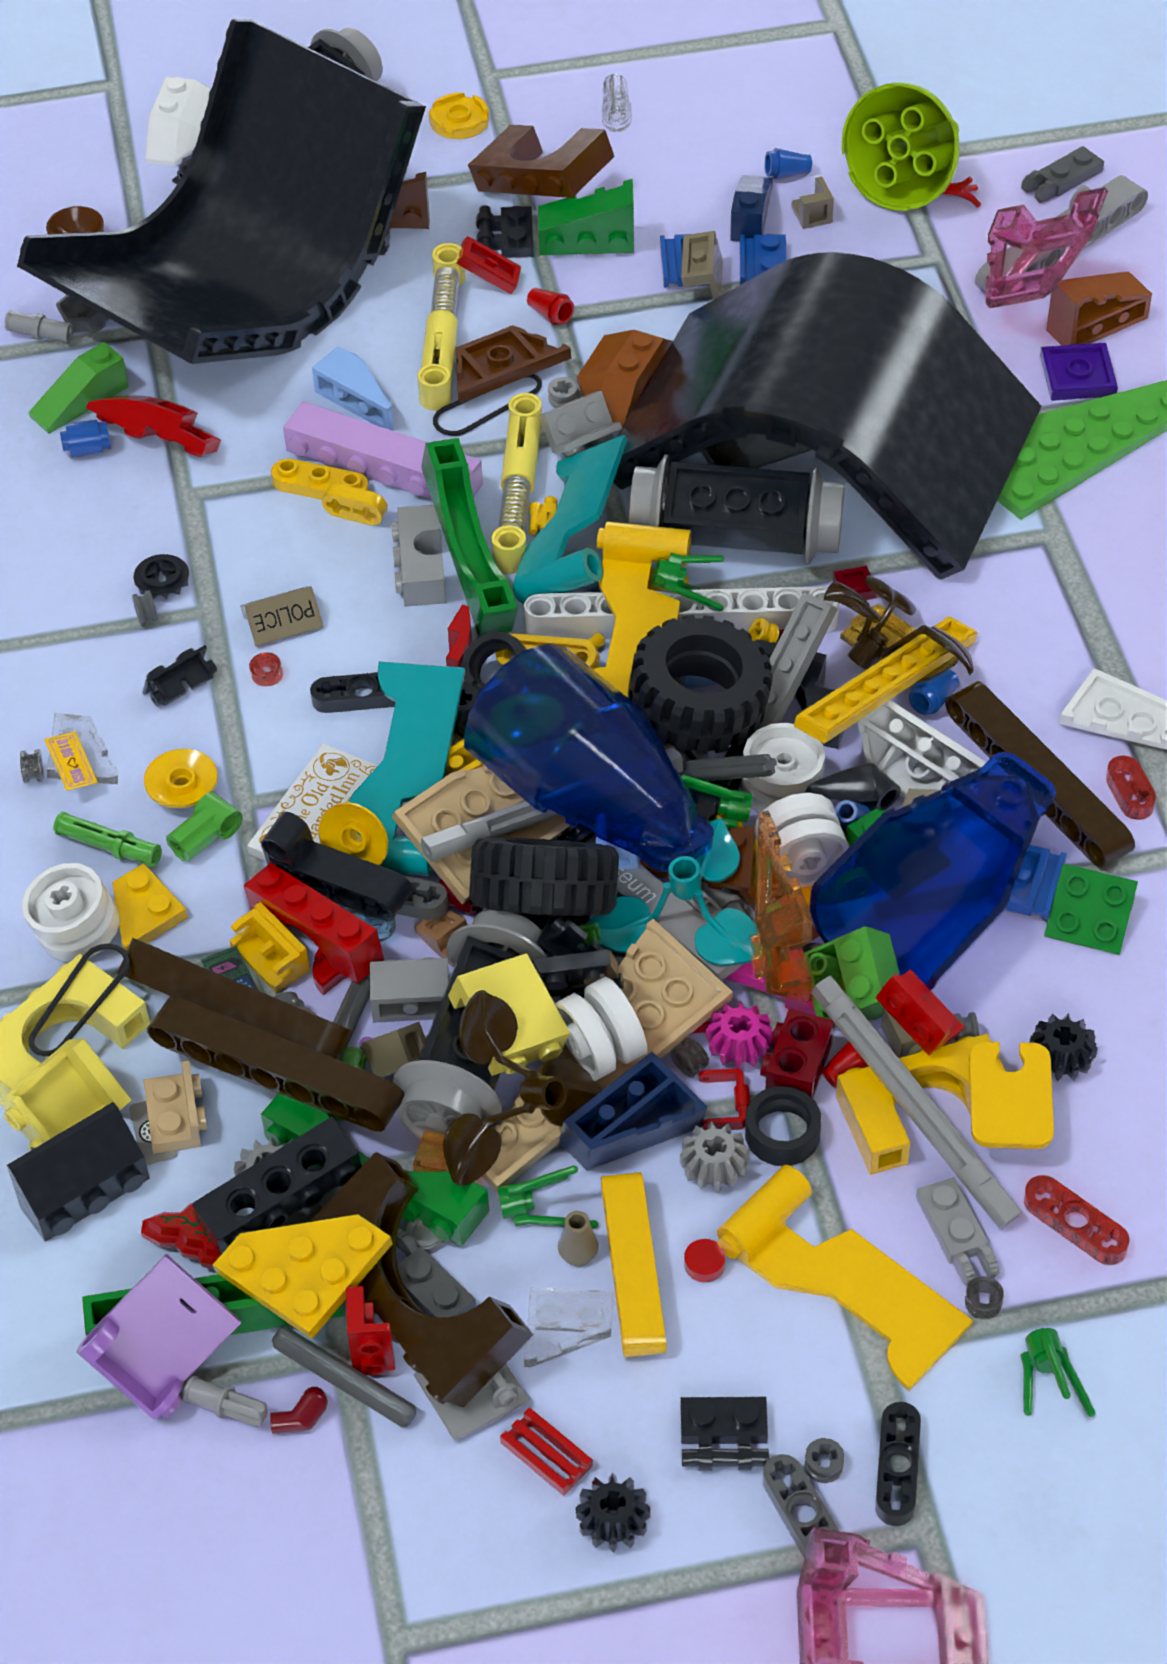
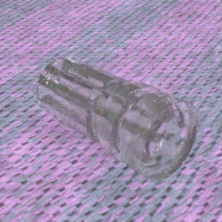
[601,74,632,132]

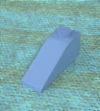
[312,346,394,431]

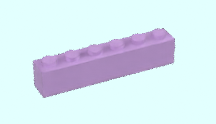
[283,401,483,499]

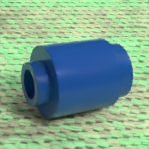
[60,419,110,457]

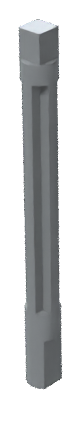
[421,747,683,863]
[811,975,1022,1230]

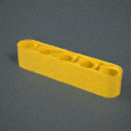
[601,1172,666,1358]

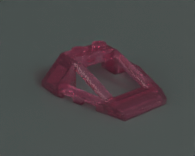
[985,187,1108,309]
[797,1527,989,1664]

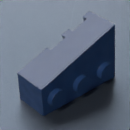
[559,1051,707,1171]

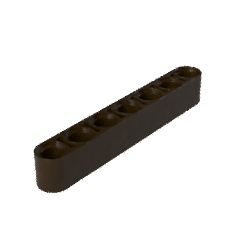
[945,681,1135,868]
[117,937,352,1060]
[147,996,404,1132]

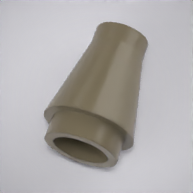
[558,1211,599,1266]

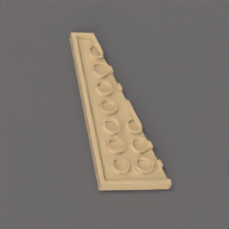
[482,919,733,1193]

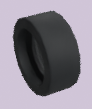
[461,631,534,704]
[745,1086,821,1166]

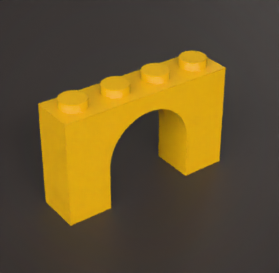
[836,1034,1005,1175]

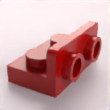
[875,969,965,1056]
[346,1286,395,1376]

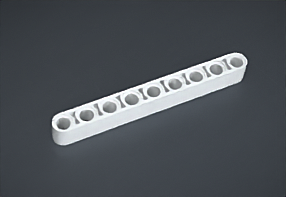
[524,586,839,640]

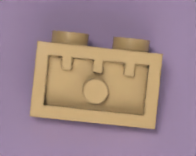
[143,1060,207,1154]

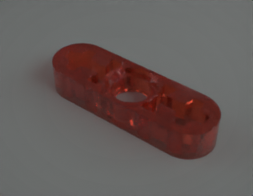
[1023,1175,1130,1265]

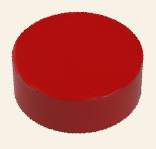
[684,1239,726,1282]

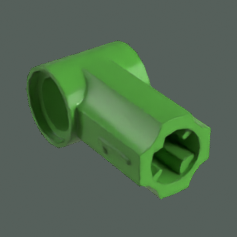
[166,792,243,862]

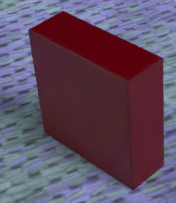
[833,565,877,600]

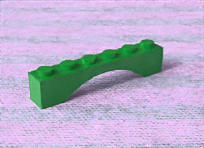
[421,437,518,637]
[261,1093,490,1247]

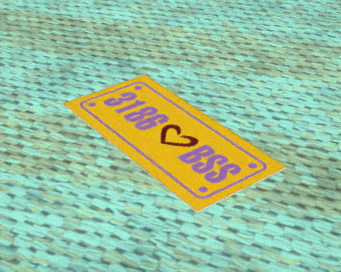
[44,732,98,791]

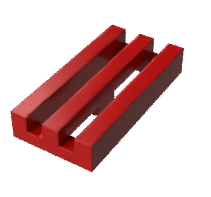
[456,236,521,294]
[500,1407,593,1496]

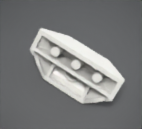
[145,77,211,167]
[858,700,995,808]

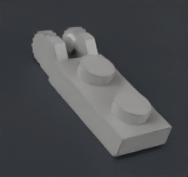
[916,1177,1000,1286]

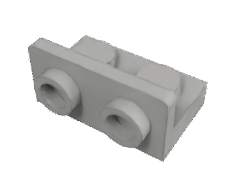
[539,391,622,456]

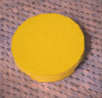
[429,92,489,139]

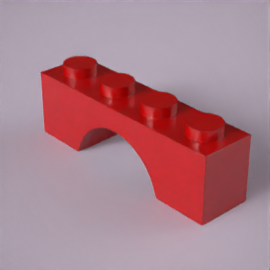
[243,862,385,984]

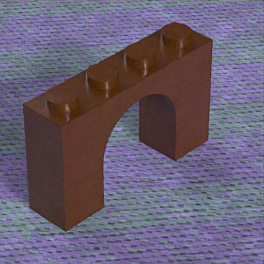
[468,125,615,198]

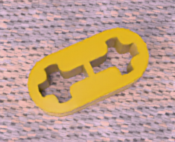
[322,483,388,525]

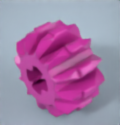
[706,1001,773,1069]

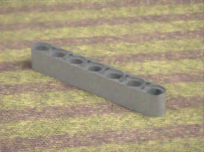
[975,175,1148,302]

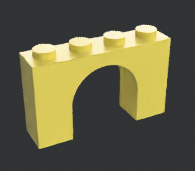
[0,954,150,1098]

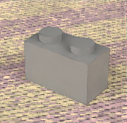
[370,957,450,1023]

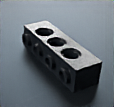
[192,1116,362,1255]

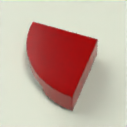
[312,949,346,996]

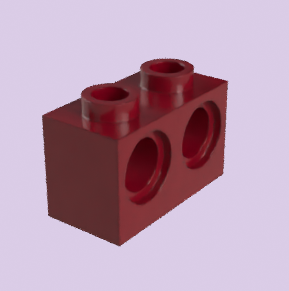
[760,1009,834,1099]

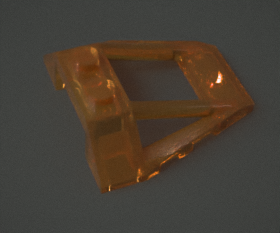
[749,810,813,1002]

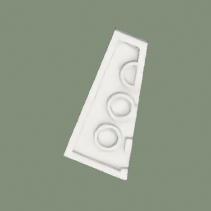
[1059,668,1167,750]

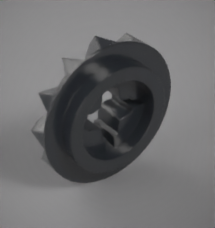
[133,554,190,600]

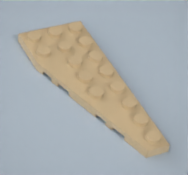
[392,722,680,904]

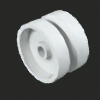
[741,723,825,813]
[755,793,850,888]
[22,863,120,962]
[555,977,647,1081]

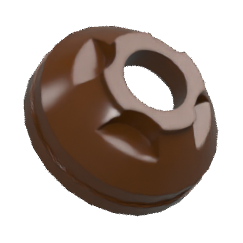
[46,206,104,235]

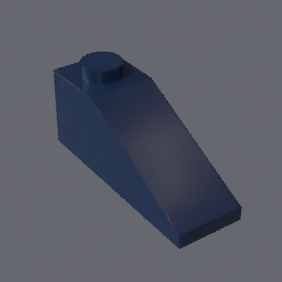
[730,175,773,242]

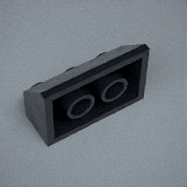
[7,1102,150,1242]

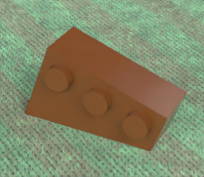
[1046,271,1152,346]

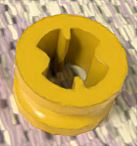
[748,617,779,643]

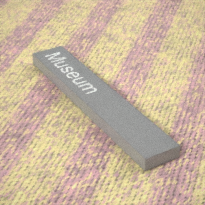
[586,834,744,981]

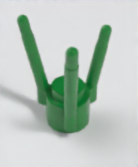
[652,553,724,611]
[666,774,752,831]
[497,1165,598,1228]
[1020,1328,1095,1417]

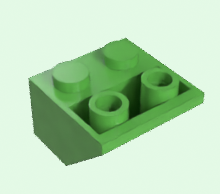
[801,926,900,1026]

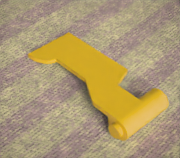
[574,521,691,706]
[717,1165,973,1391]

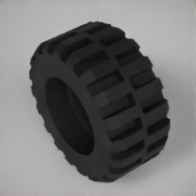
[627,615,773,755]
[469,837,619,916]

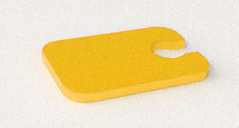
[969,1041,1054,1149]

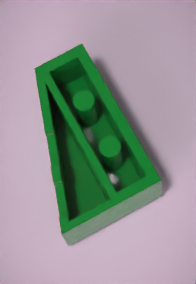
[538,178,634,255]

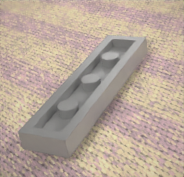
[759,592,838,729]

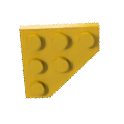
[213,1215,393,1339]

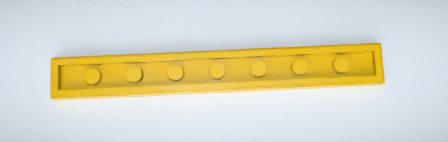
[794,616,978,744]

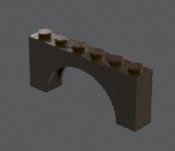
[309,1152,533,1408]

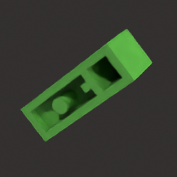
[29,342,129,434]

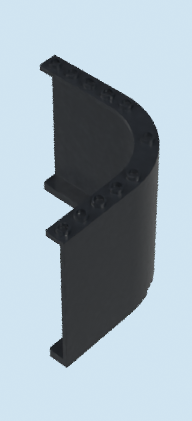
[17,19,426,364]
[613,252,1042,579]

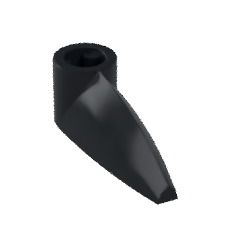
[805,763,901,810]

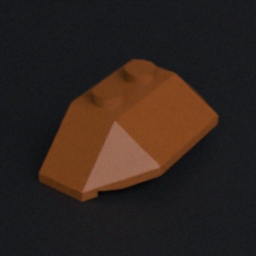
[577,329,673,430]

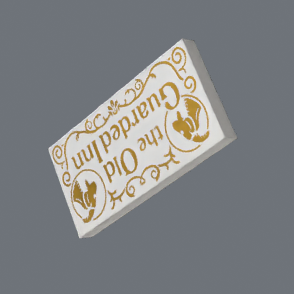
[247,744,378,861]

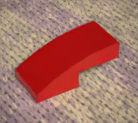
[446,604,472,667]

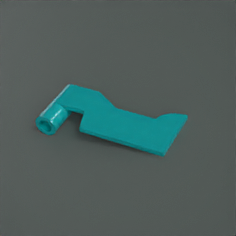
[512,435,628,605]
[349,661,466,877]

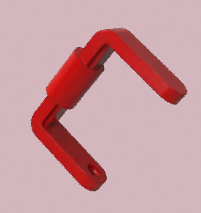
[698,1068,751,1130]

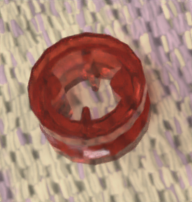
[249,652,283,687]

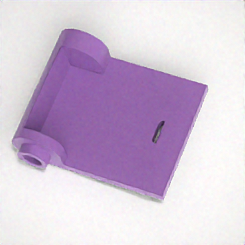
[76,1254,242,1420]

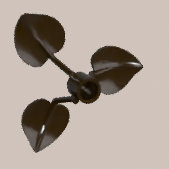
[824,575,974,676]
[443,990,602,1186]

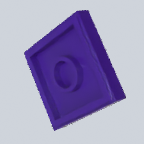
[1040,343,1118,401]

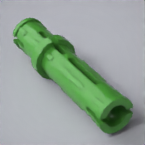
[53,811,162,868]

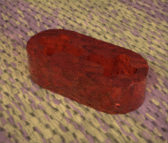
[1106,755,1156,820]

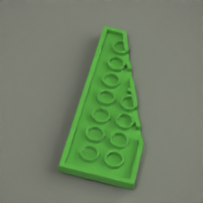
[997,380,1167,520]

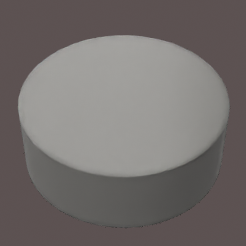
[404,1219,445,1254]

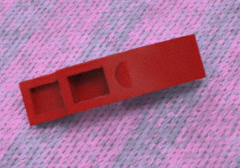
[86,395,221,457]

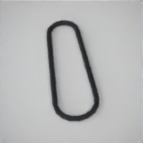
[433,374,542,436]
[28,943,130,1057]

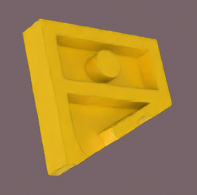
[112,863,188,951]

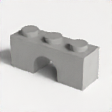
[391,505,446,607]

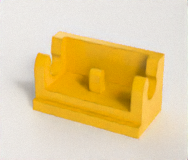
[229,902,310,993]

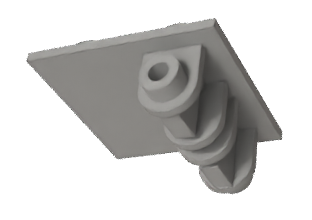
[414,1364,530,1442]

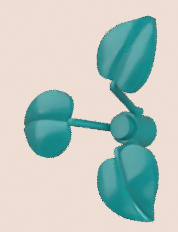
[585,818,760,966]

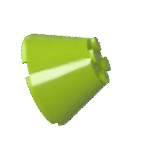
[841,82,960,211]

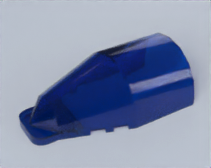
[464,644,714,872]
[809,752,1056,990]

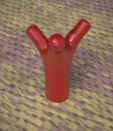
[941,177,981,208]

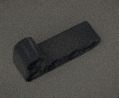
[260,811,413,922]

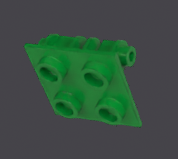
[1044,863,1138,955]

